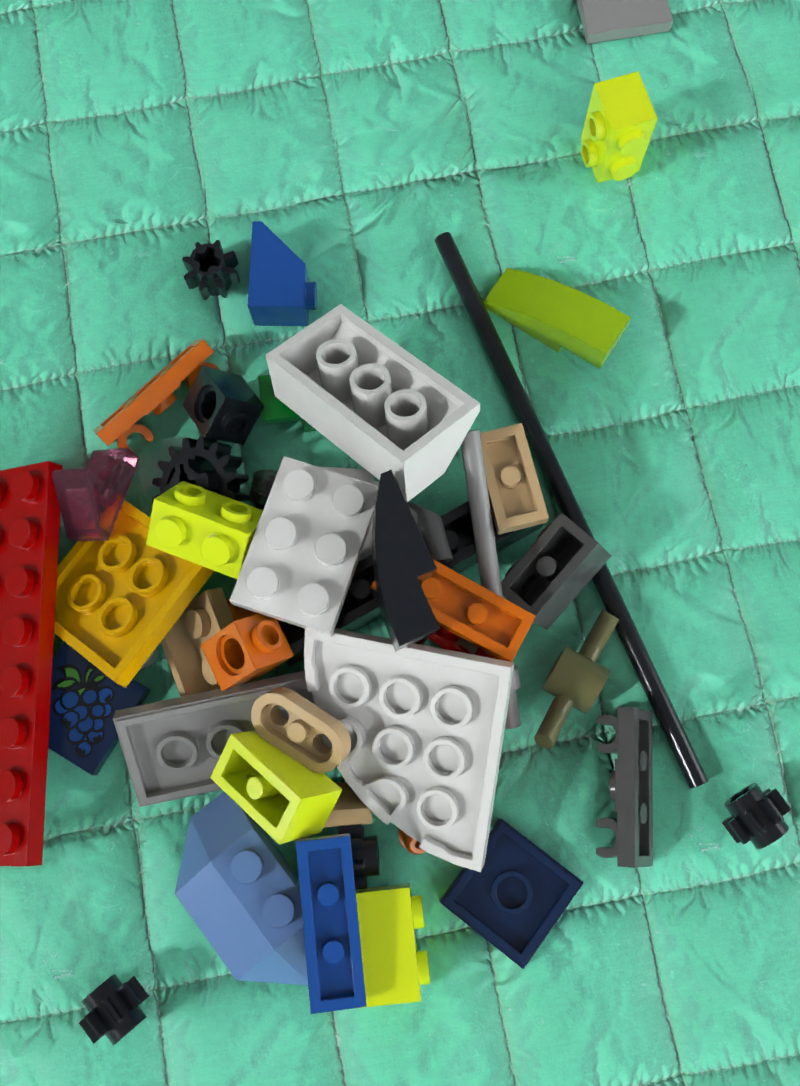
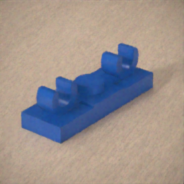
[295,833,367,1014]

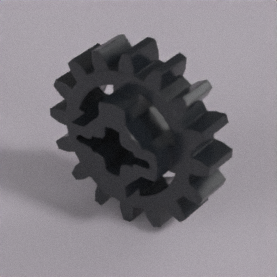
[152,436,249,503]

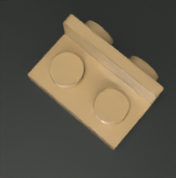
[161,587,255,697]

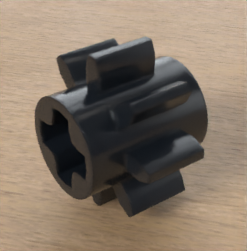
[182,240,240,300]
[722,783,791,849]
[338,824,380,890]
[79,974,149,1046]

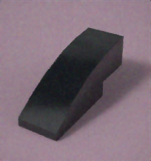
[372,470,440,652]

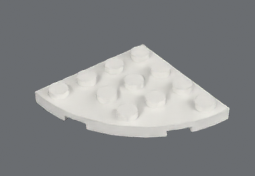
[304,628,515,872]

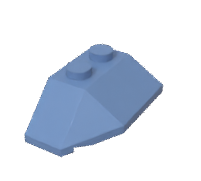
[175,792,308,986]

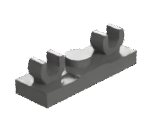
[596,707,653,868]

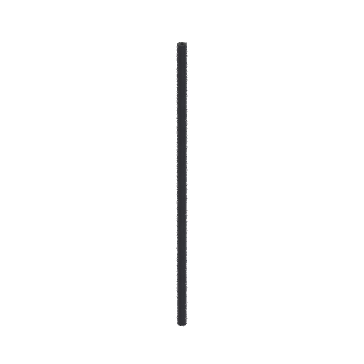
[435,232,708,789]

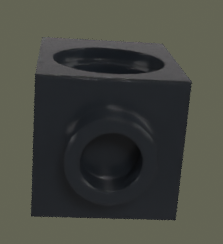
[182,366,265,445]

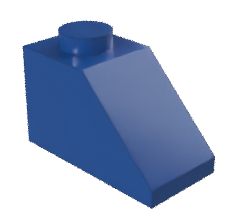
[248,221,317,326]

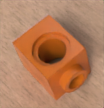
[201,613,294,692]

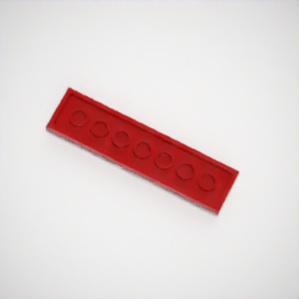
[0,461,63,866]

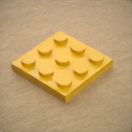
[54,494,214,688]

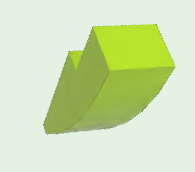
[483,268,631,369]

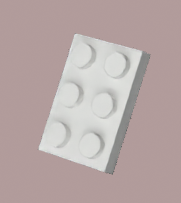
[229,456,378,637]

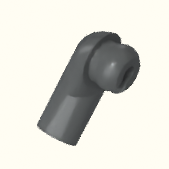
[406,502,453,564]

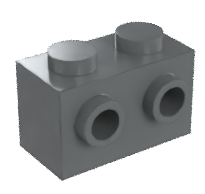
[501,512,611,630]

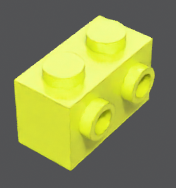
[581,71,658,183]
[146,481,263,579]
[210,730,342,844]
[355,883,430,1008]

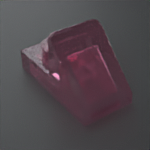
[52,448,140,542]

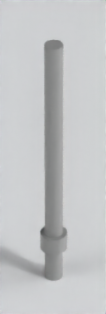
[461,429,521,729]

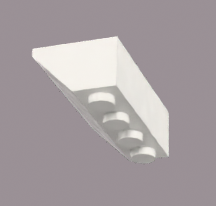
[265,304,480,502]

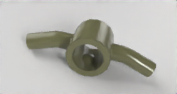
[534,610,620,749]

